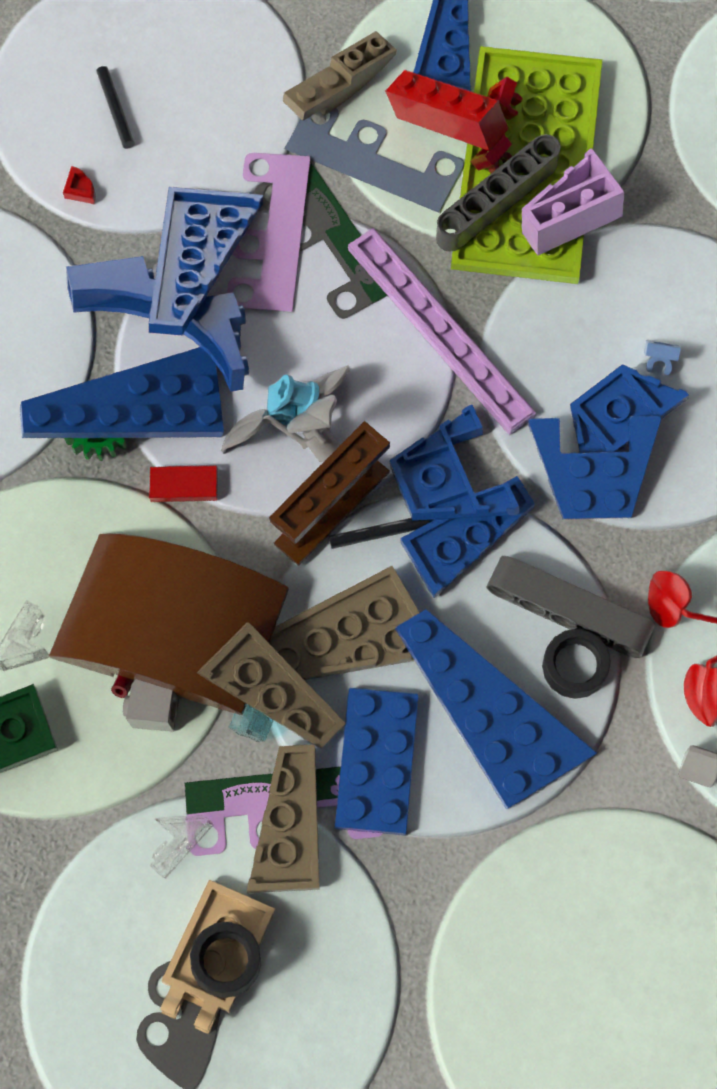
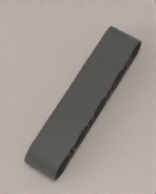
[436,134,561,252]
[486,556,655,658]

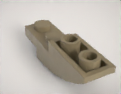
[283,31,397,121]

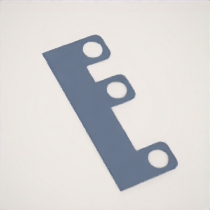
[284,108,464,213]

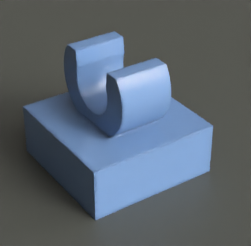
[644,340,681,375]

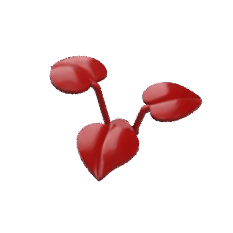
[648,571,717,727]

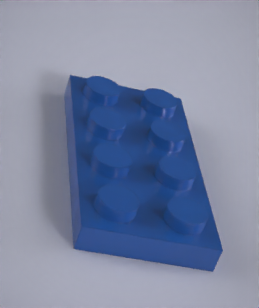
[335,688,418,836]

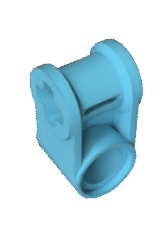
[267,375,319,425]

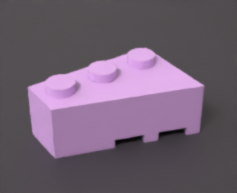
[522,148,624,256]

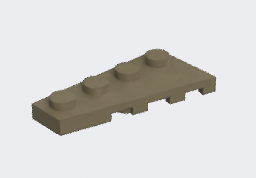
[197,623,346,748]

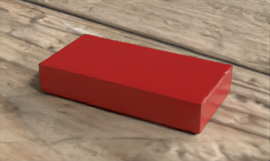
[149,465,218,502]

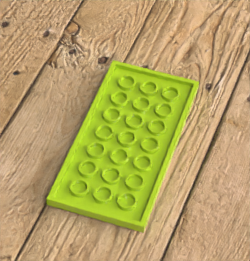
[451,46,603,284]

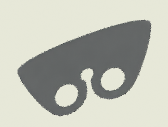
[136,961,221,1089]

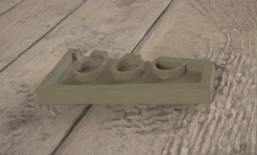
[247,745,320,893]

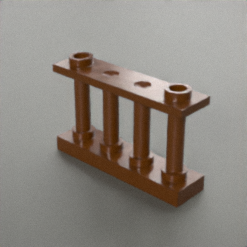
[269,421,390,566]

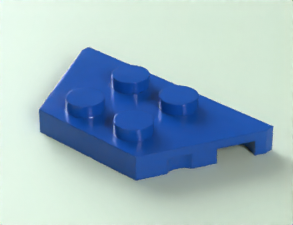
[570,364,689,453]

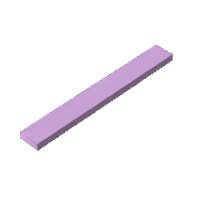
[348,228,536,435]

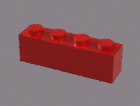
[385,70,508,151]

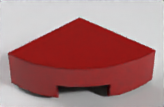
[63,166,96,204]

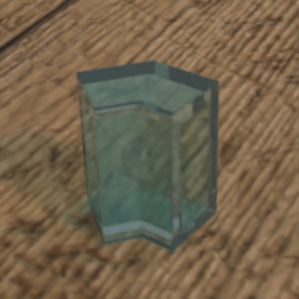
[229,704,274,742]

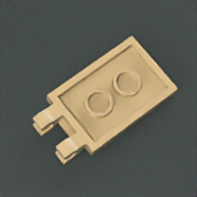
[160,880,275,1034]

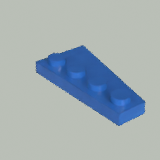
[413,0,471,92]
[400,476,535,598]

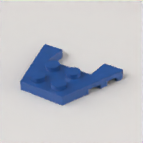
[389,405,519,520]
[528,416,661,520]

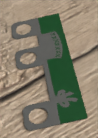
[255,161,388,319]

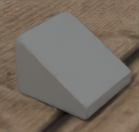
[678,745,717,787]

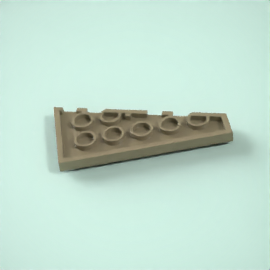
[269,566,420,680]

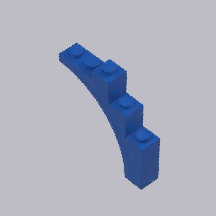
[66,256,249,392]

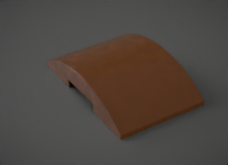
[49,534,289,716]

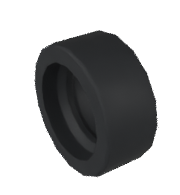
[542,629,611,699]
[190,922,261,998]

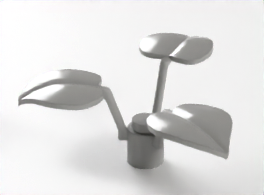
[221,365,350,462]

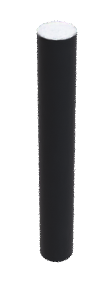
[96,66,135,149]
[329,518,430,549]

